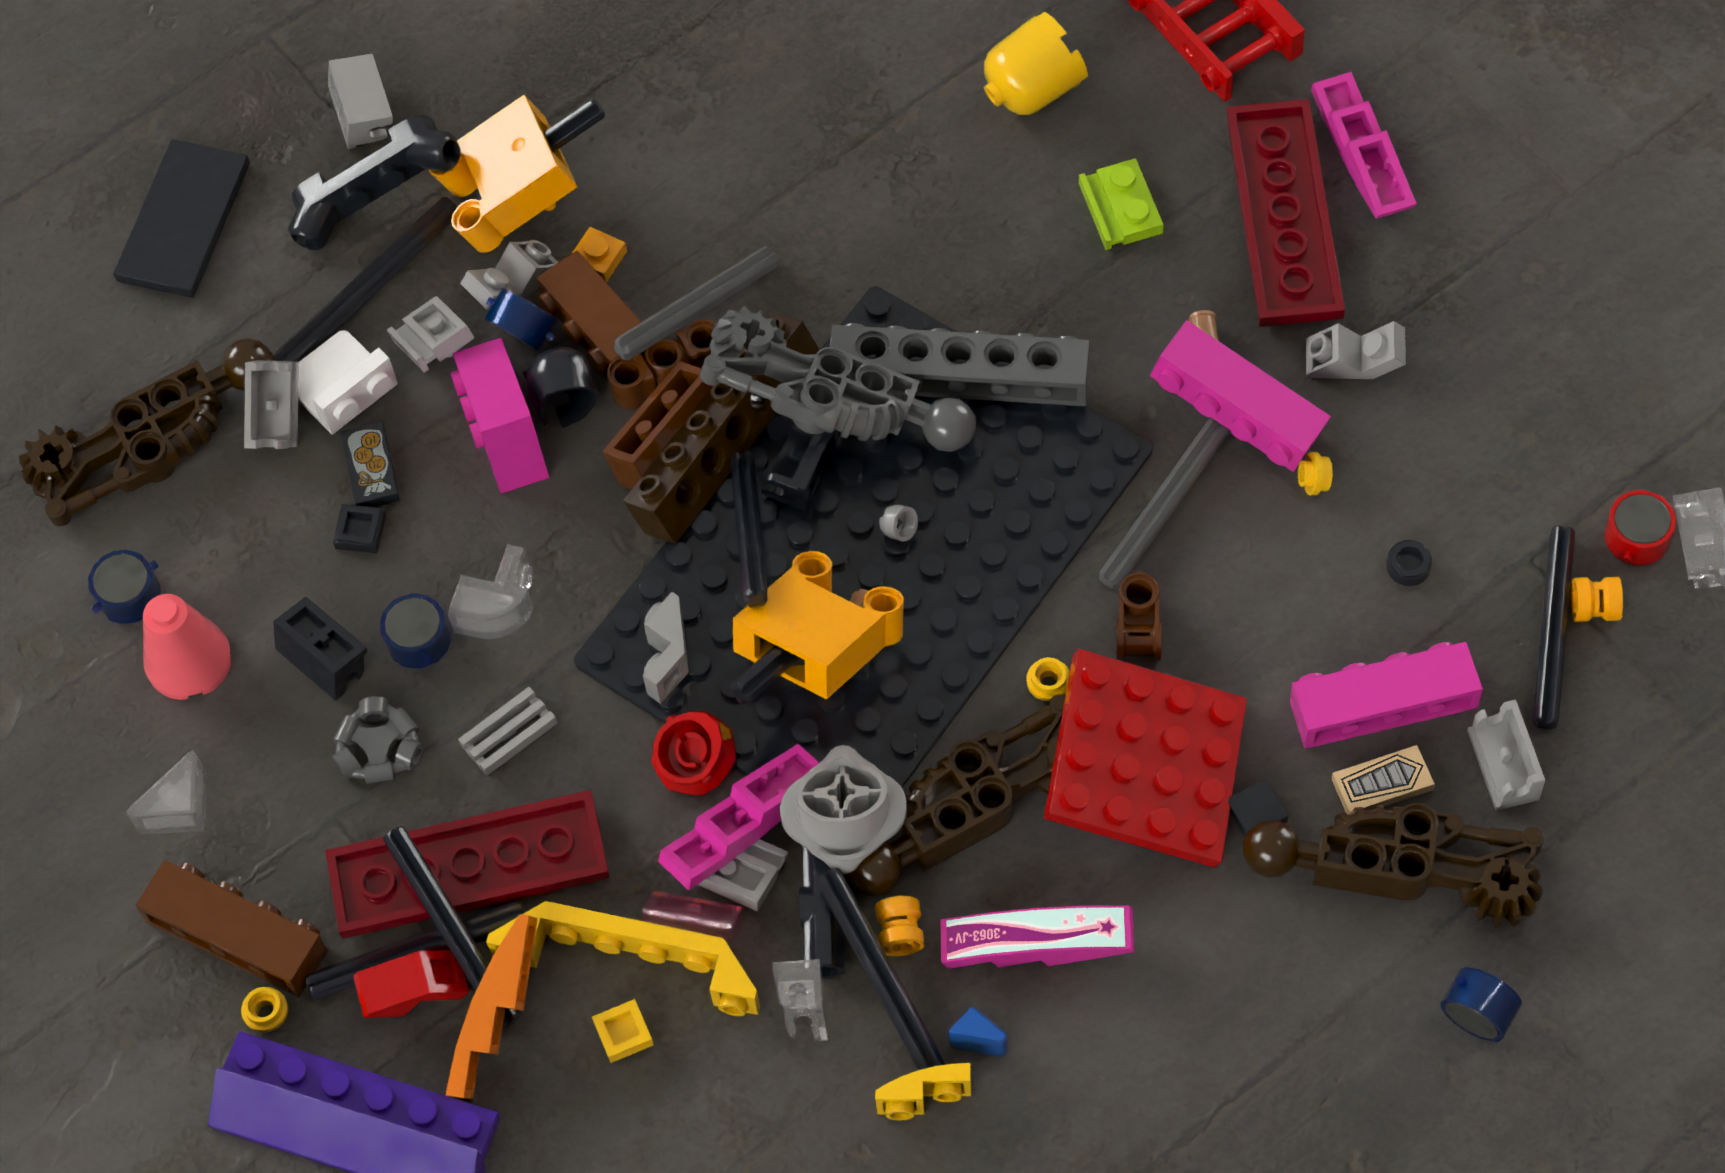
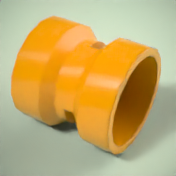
[1571,577,1623,622]
[875,896,925,956]

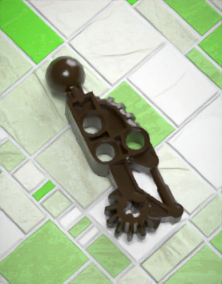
[19,338,275,527]
[846,694,1066,897]
[1243,803,1544,929]

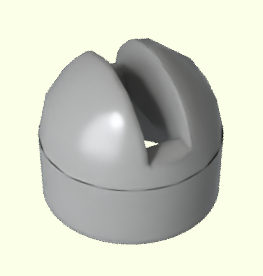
[879,505,918,541]

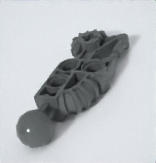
[699,306,976,452]

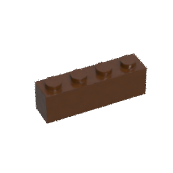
[135,860,328,997]

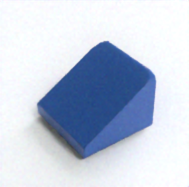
[949,1007,1007,1057]

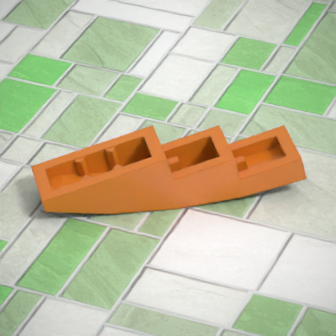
[445,914,537,1099]

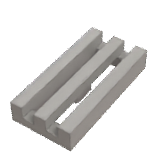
[458,687,558,776]

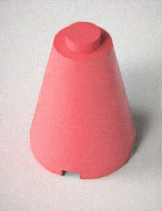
[143,594,231,700]

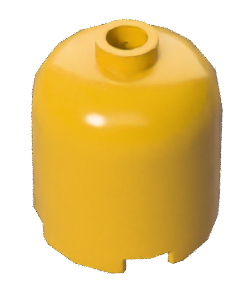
[984,12,1088,115]

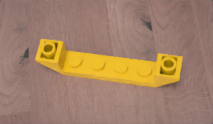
[486,901,760,1016]

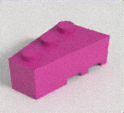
[450,338,549,494]

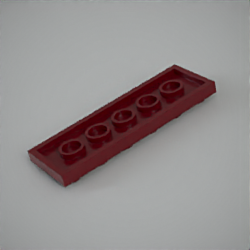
[1226,99,1345,327]
[325,790,610,939]

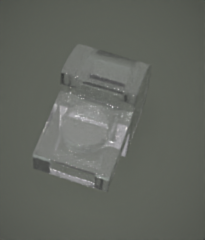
[448,544,533,639]

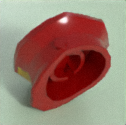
[651,711,736,796]

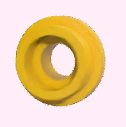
[1298,452,1333,496]
[1027,657,1070,701]
[241,987,288,1033]

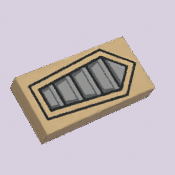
[1332,745,1435,814]

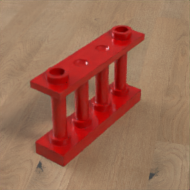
[1127,0,1305,102]

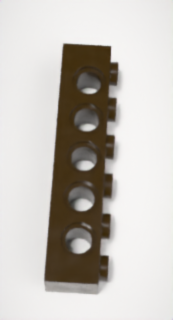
[623,312,819,544]

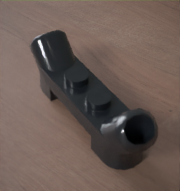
[288,115,461,250]

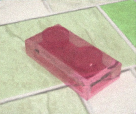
[642,890,743,942]

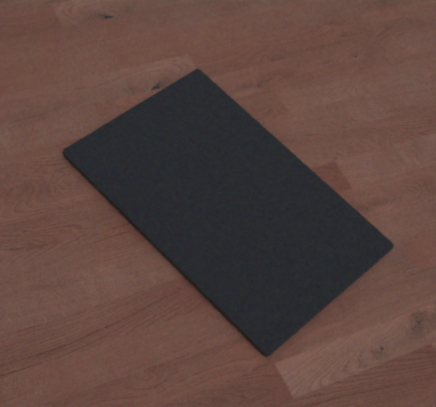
[574,286,1152,788]

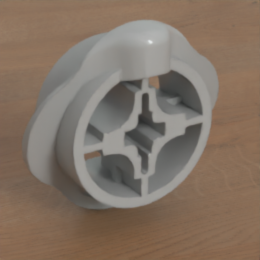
[780,745,907,874]

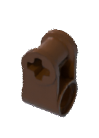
[1116,572,1162,660]

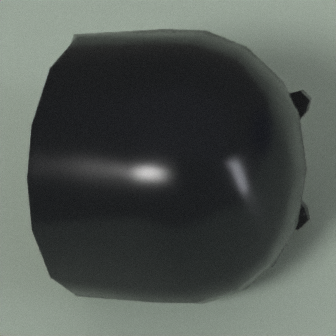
[523,347,600,428]

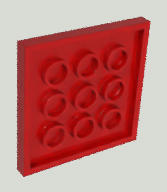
[1044,649,1247,868]

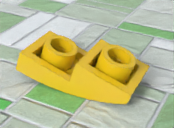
[875,1063,971,1121]

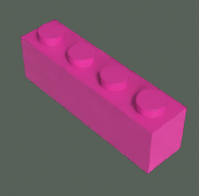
[1150,320,1331,472]
[1290,642,1483,749]

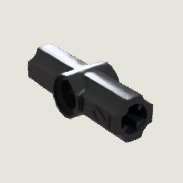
[799,846,845,979]

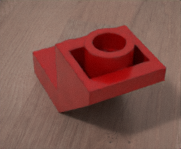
[353,950,470,1018]

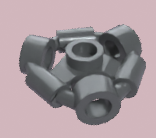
[331,696,424,784]

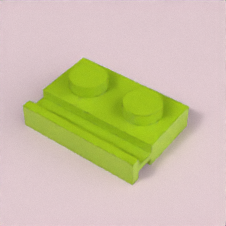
[1079,158,1163,250]

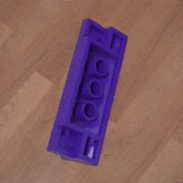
[208,1031,501,1173]

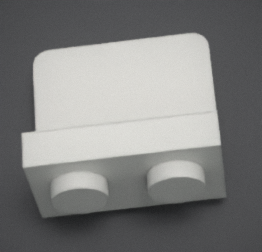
[298,330,398,435]

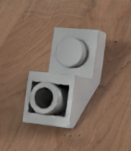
[460,240,559,310]
[1306,321,1406,379]
[643,592,689,704]

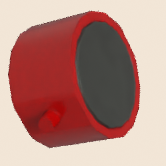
[1604,490,1676,566]

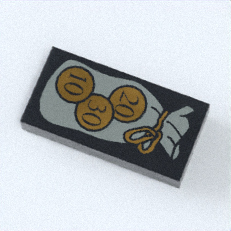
[340,421,400,507]

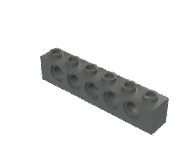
[829,323,1089,406]

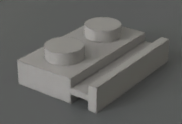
[387,296,474,373]
[698,839,788,912]

